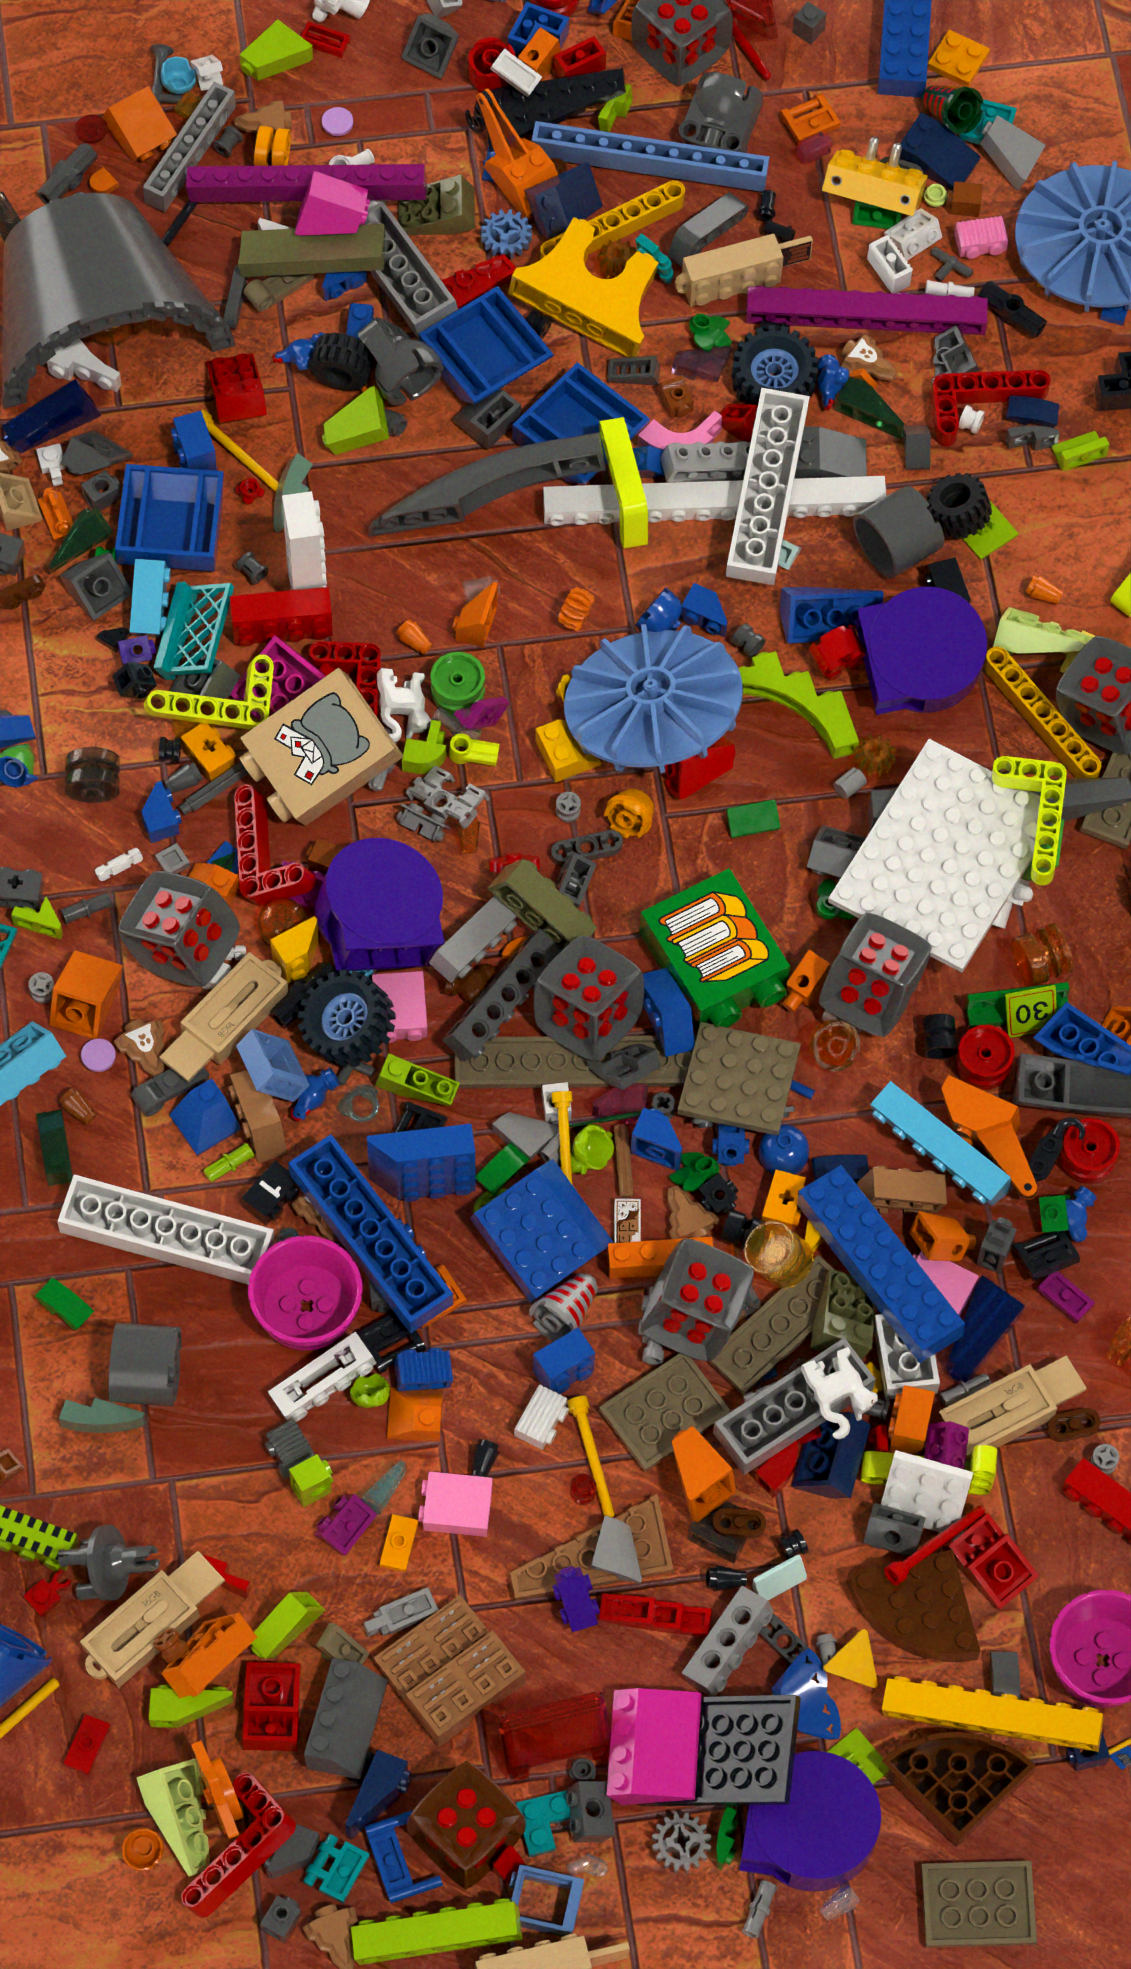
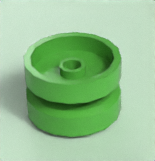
[430,652,485,716]

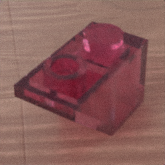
[592,1083,649,1124]

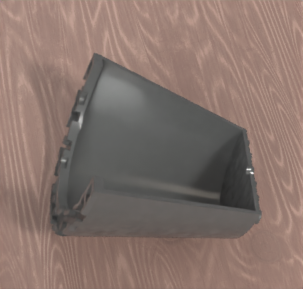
[2,192,236,409]

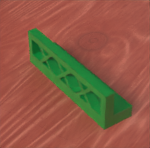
[965,982,1070,1030]

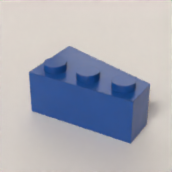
[643,968,694,1057]

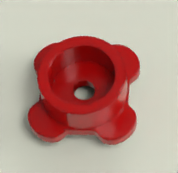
[236,478,265,504]

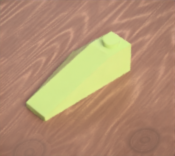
[993,607,1093,654]
[136,1759,210,1876]

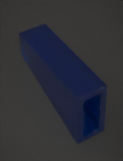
[2,379,101,453]
[946,1275,1025,1383]

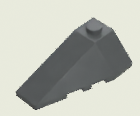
[1031,777,1131,822]

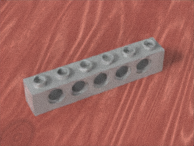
[143,82,236,212]

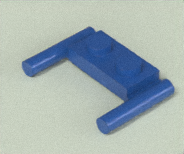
[364,1810,443,1904]

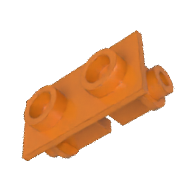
[37,488,77,540]

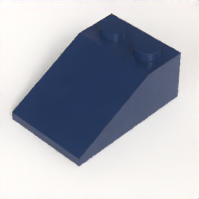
[899,113,981,191]
[524,162,603,239]
[345,1749,411,1840]

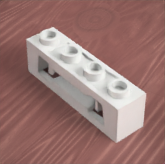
[268,1332,376,1422]

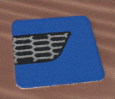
[1110,1741,1131,1770]

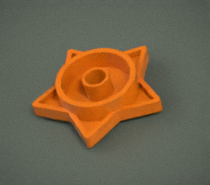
[191,1740,243,1839]

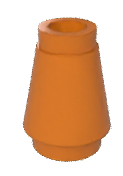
[1025,574,1063,604]
[396,619,433,655]

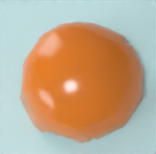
[122,1828,164,1871]

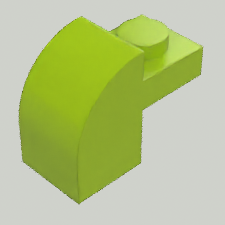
[402,720,446,774]

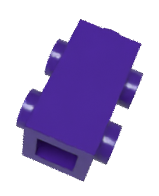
[552,1567,600,1632]

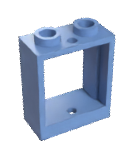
[236,1029,310,1102]
[507,1865,584,1937]

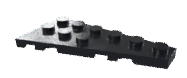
[487,68,626,152]

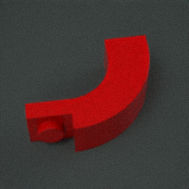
[755,1440,798,1498]

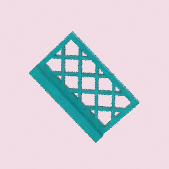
[153,582,234,680]

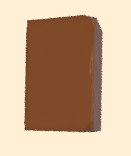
[0,1448,25,1487]

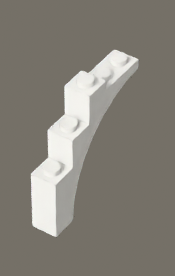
[47,338,122,392]

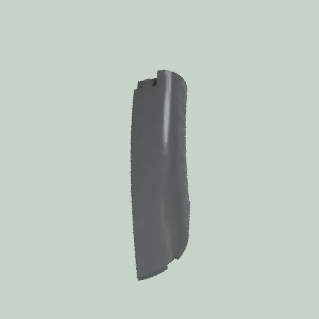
[368,432,606,537]
[1012,1053,1131,1118]

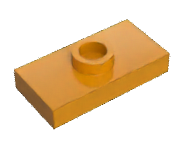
[380,1514,419,1573]

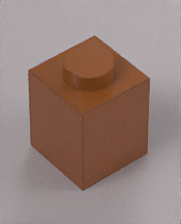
[947,181,983,217]
[306,838,343,875]

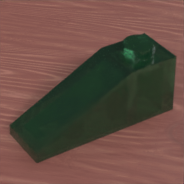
[835,376,905,440]
[47,507,113,575]
[36,1109,73,1187]

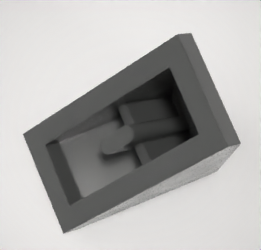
[902,425,931,470]

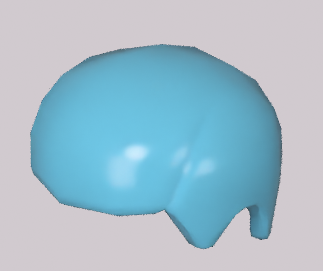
[160,56,196,94]

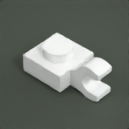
[36,444,66,486]

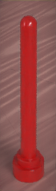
[732,20,771,80]
[884,1505,985,1586]

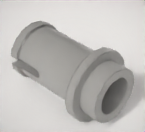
[816,1634,837,1666]

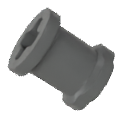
[213,126,243,158]
[236,552,268,584]
[651,1092,675,1121]
[862,1398,891,1422]

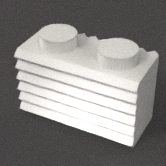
[867,235,913,293]
[514,1385,569,1450]

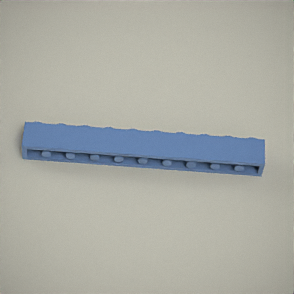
[532,121,769,192]

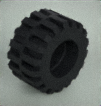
[309,333,375,391]
[926,473,992,539]

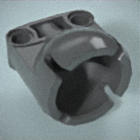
[679,72,763,153]
[357,317,444,405]

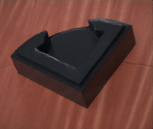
[96,627,131,653]

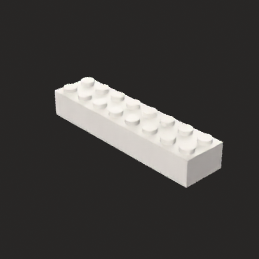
[726,388,810,585]
[58,1175,275,1284]

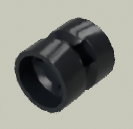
[922,1014,957,1060]
[721,1209,767,1253]

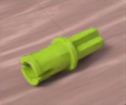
[204,1143,254,1182]

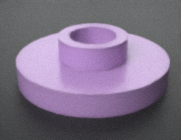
[322,107,353,136]
[81,1039,116,1072]

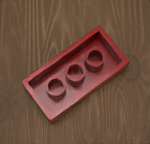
[230,587,333,646]

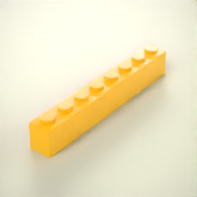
[882,1676,1104,1752]

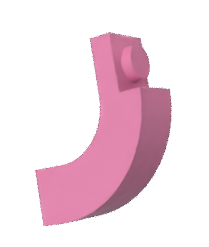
[637,411,722,450]

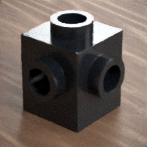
[112,662,157,699]
[698,1173,739,1215]

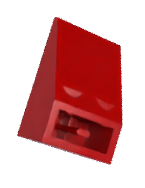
[206,353,267,423]

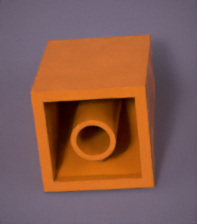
[101,86,177,162]
[49,950,123,1039]
[672,1425,737,1524]

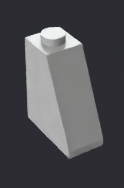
[980,115,1046,190]

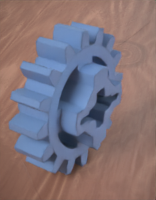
[481,209,532,259]

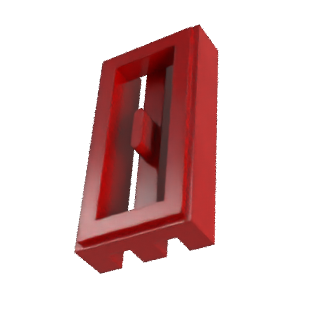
[300,21,351,58]

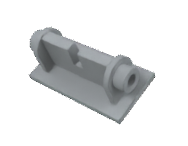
[396,802,451,842]

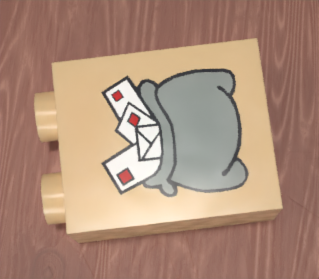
[239,668,404,826]

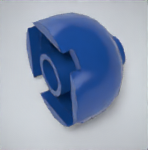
[635,587,682,632]
[758,1124,810,1175]

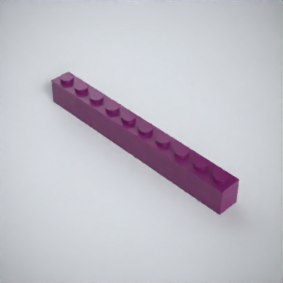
[186,164,427,202]
[746,285,988,335]

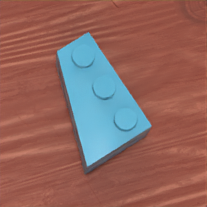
[130,559,171,638]

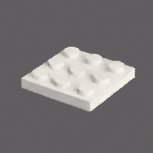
[881,1450,973,1533]

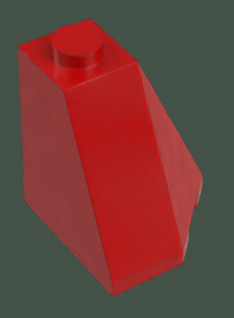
[664,736,736,799]

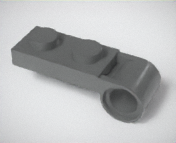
[131,1067,210,1117]

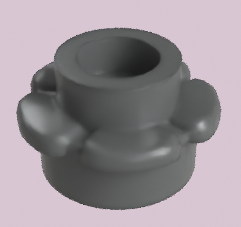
[569,1758,596,1783]

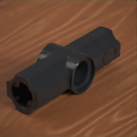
[978,281,1047,339]
[270,961,339,1029]

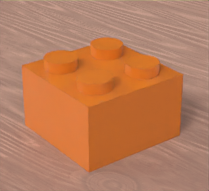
[887,1385,935,1456]

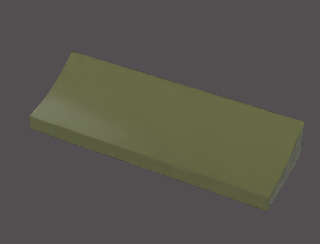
[238,224,385,277]

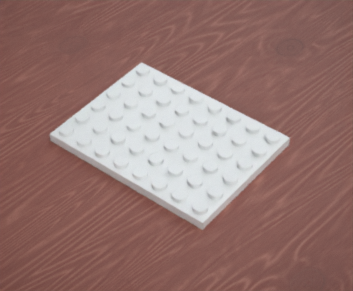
[828,739,1054,973]

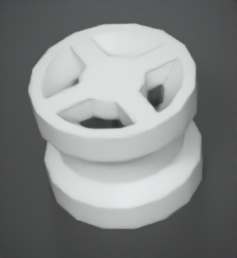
[959,405,985,434]

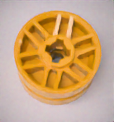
[254,125,291,166]

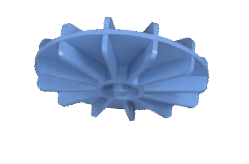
[1015,160,1131,312]
[564,624,743,773]

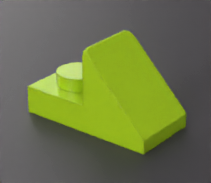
[11,897,63,939]

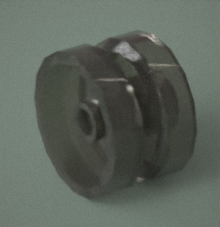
[65,747,120,803]

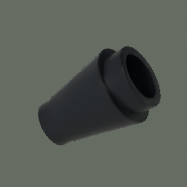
[470,1439,500,1477]
[706,1565,747,1592]

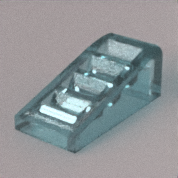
[361,1460,406,1515]

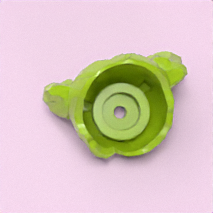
[571,1124,614,1175]

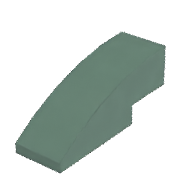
[273,453,313,533]
[59,1398,146,1433]

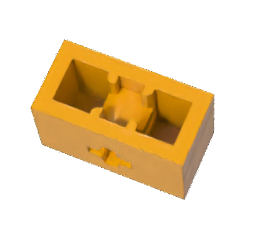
[181,723,236,782]
[762,1170,806,1233]

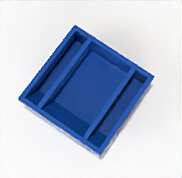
[419,286,553,405]
[512,362,650,484]
[115,464,224,571]
[367,1124,475,1202]
[470,1159,614,1303]

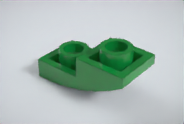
[475,1143,529,1196]
[34,1278,94,1331]
[716,1806,739,1871]

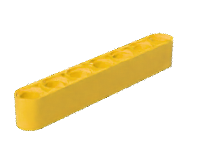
[540,180,685,260]
[984,646,1101,778]

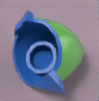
[0,744,39,788]

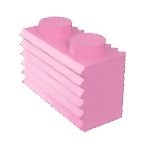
[954,216,1008,259]

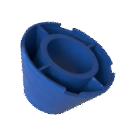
[0,1624,52,1708]

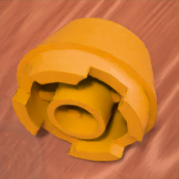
[604,789,654,838]

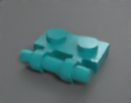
[635,233,674,284]
[303,1834,370,1904]

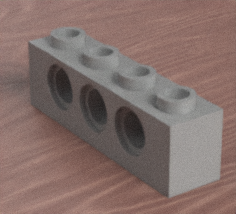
[682,1586,774,1697]

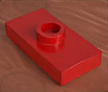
[63,1714,111,1776]

